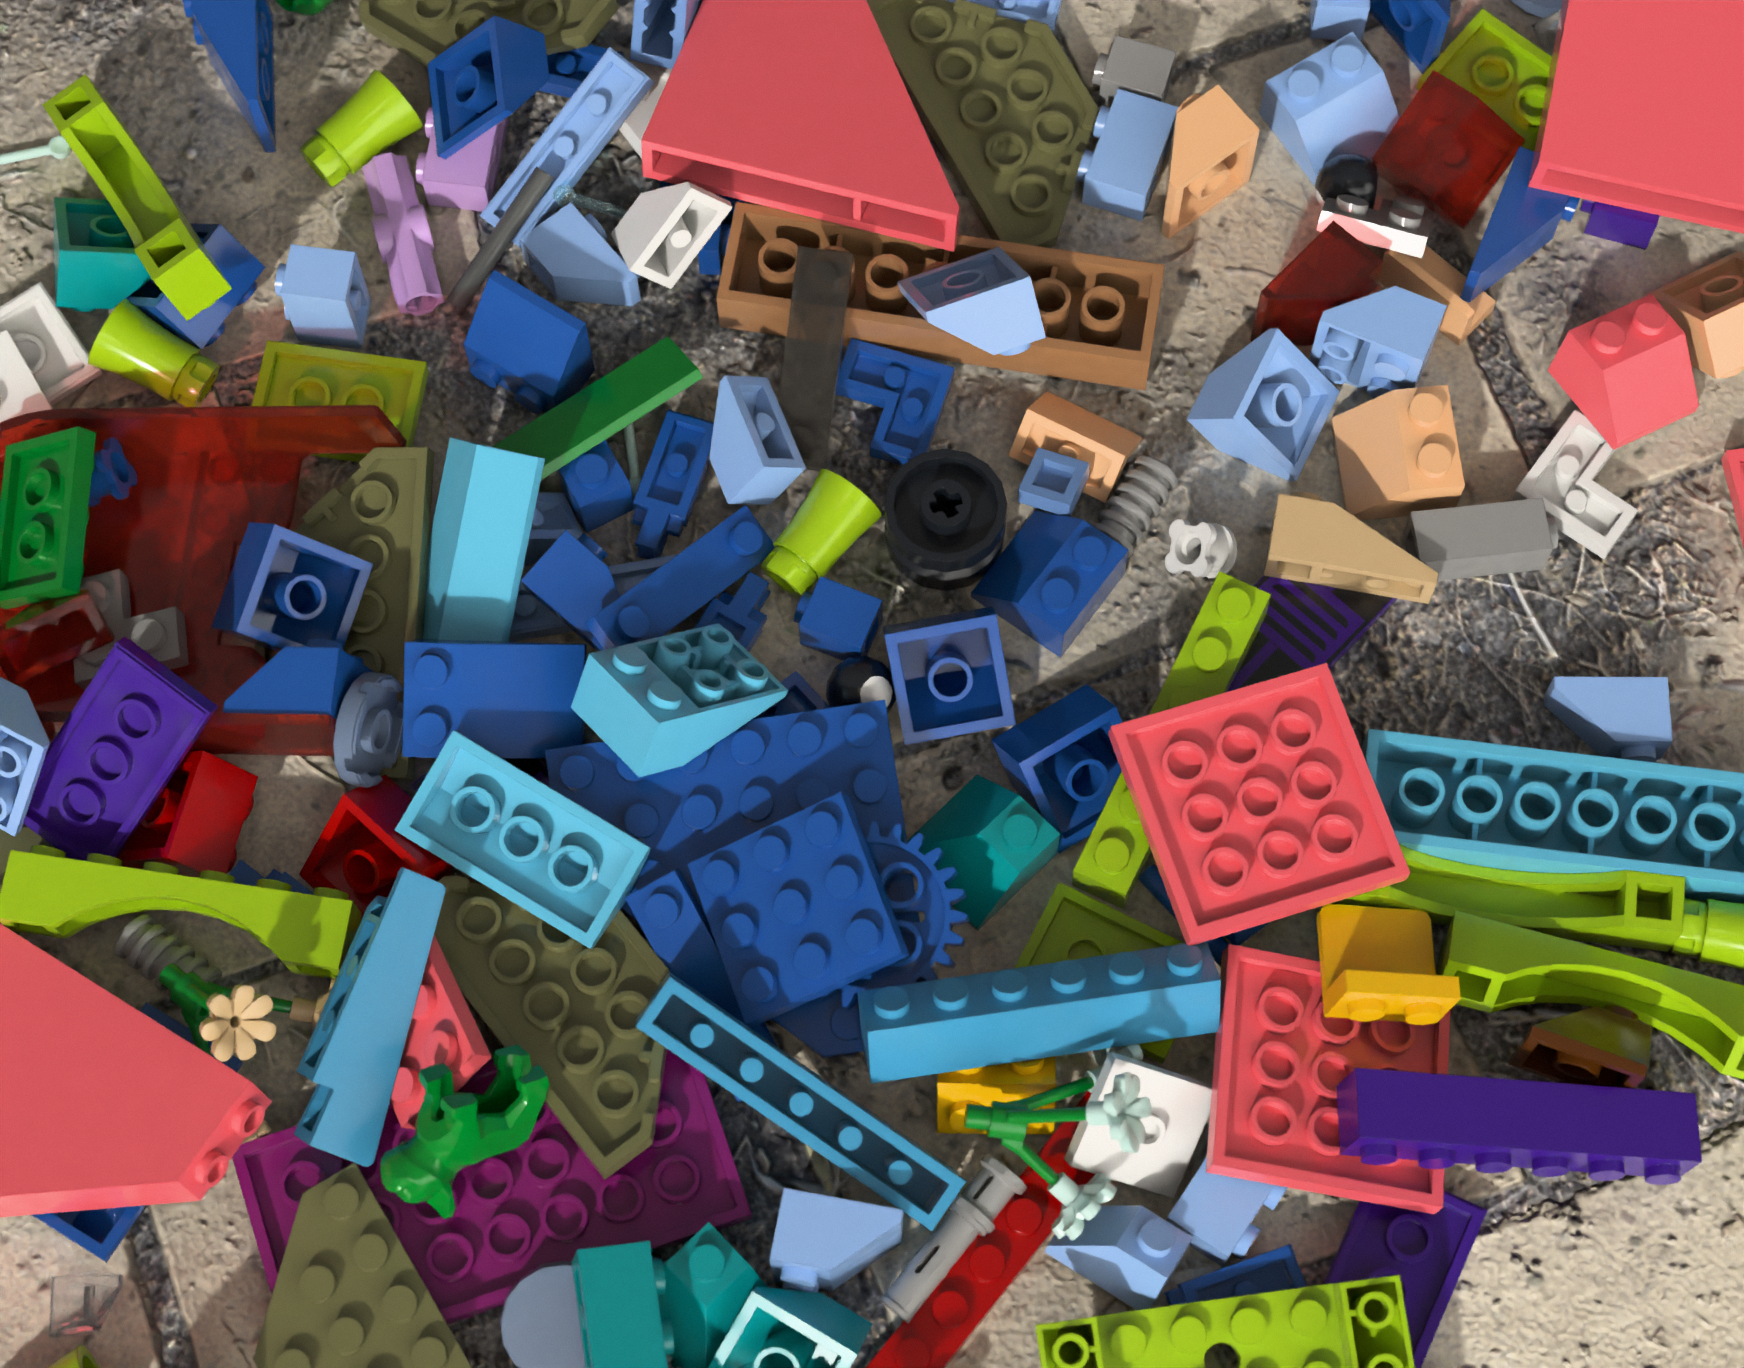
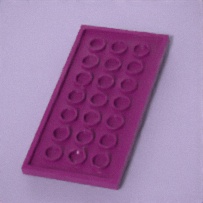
[232,1049,753,1324]

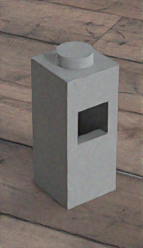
[1403,498,1558,581]

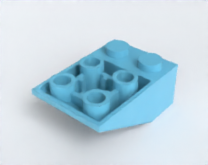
[571,623,788,778]

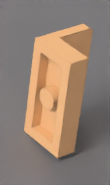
[1377,245,1496,346]
[1008,392,1142,503]

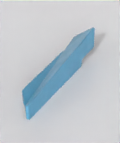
[294,867,446,1167]

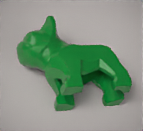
[380,1044,549,1219]

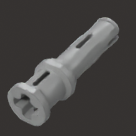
[880,1154,1027,1323]

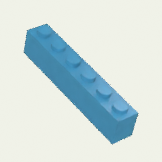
[858,941,1221,1084]
[635,972,966,1231]

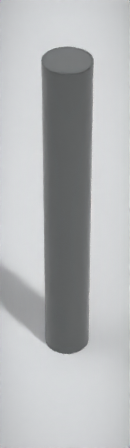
[446,167,554,312]

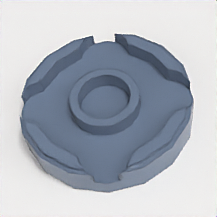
[333,671,403,788]
[500,1261,585,1368]

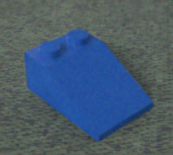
[183,0,276,153]
[402,639,586,758]

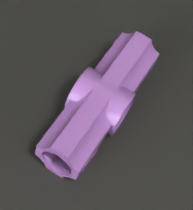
[362,152,444,316]

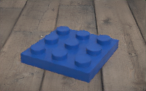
[687,792,910,1027]

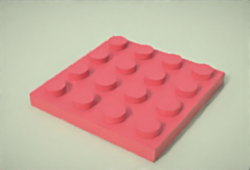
[1108,663,1410,946]
[1206,944,1451,1215]

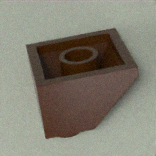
[1509,1005,1652,1089]

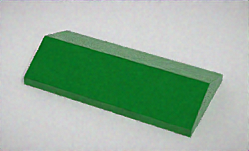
[493,336,703,480]

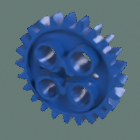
[822,820,969,1009]

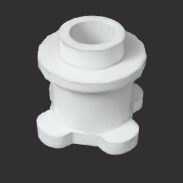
[1165,519,1237,578]

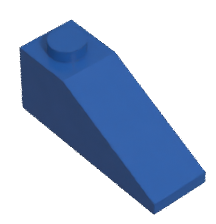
[1460,146,1580,303]
[521,530,620,651]

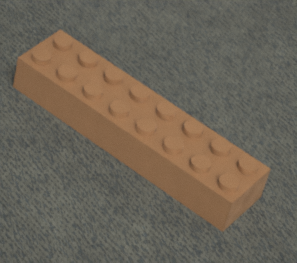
[716,202,1165,390]

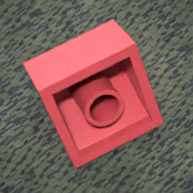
[1548,294,1699,450]

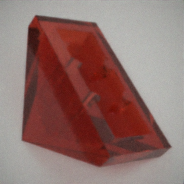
[0,589,115,686]

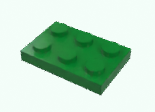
[0,426,96,609]

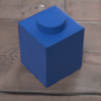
[557,440,634,533]
[793,576,883,661]

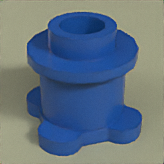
[89,437,138,507]

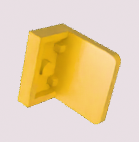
[1316,904,1461,1025]
[937,1056,1056,1135]

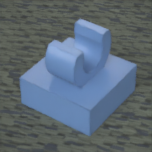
[1018,447,1090,517]

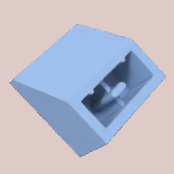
[1309,286,1447,399]
[0,677,50,836]

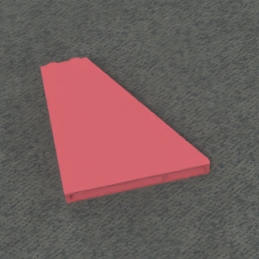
[641,0,960,252]
[1528,0,1744,234]
[0,924,272,1217]

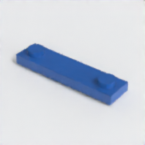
[585,505,775,650]
[625,868,778,1102]

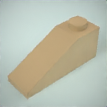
[1263,492,1438,604]

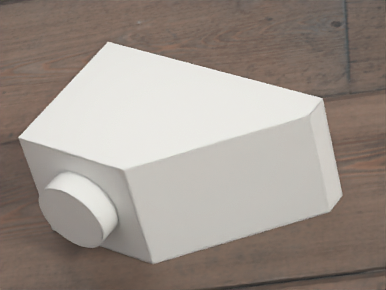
[611,182,733,289]

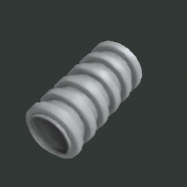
[1092,456,1178,558]
[114,913,222,997]

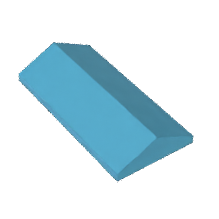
[423,437,545,642]
[395,730,652,949]

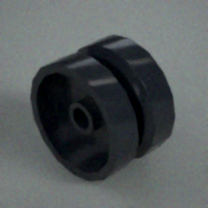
[884,449,1007,591]

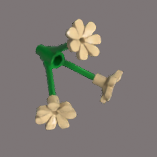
[158,963,336,1143]

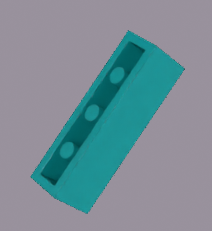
[571,1241,674,1368]

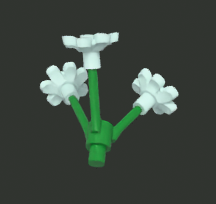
[964,1044,1152,1240]

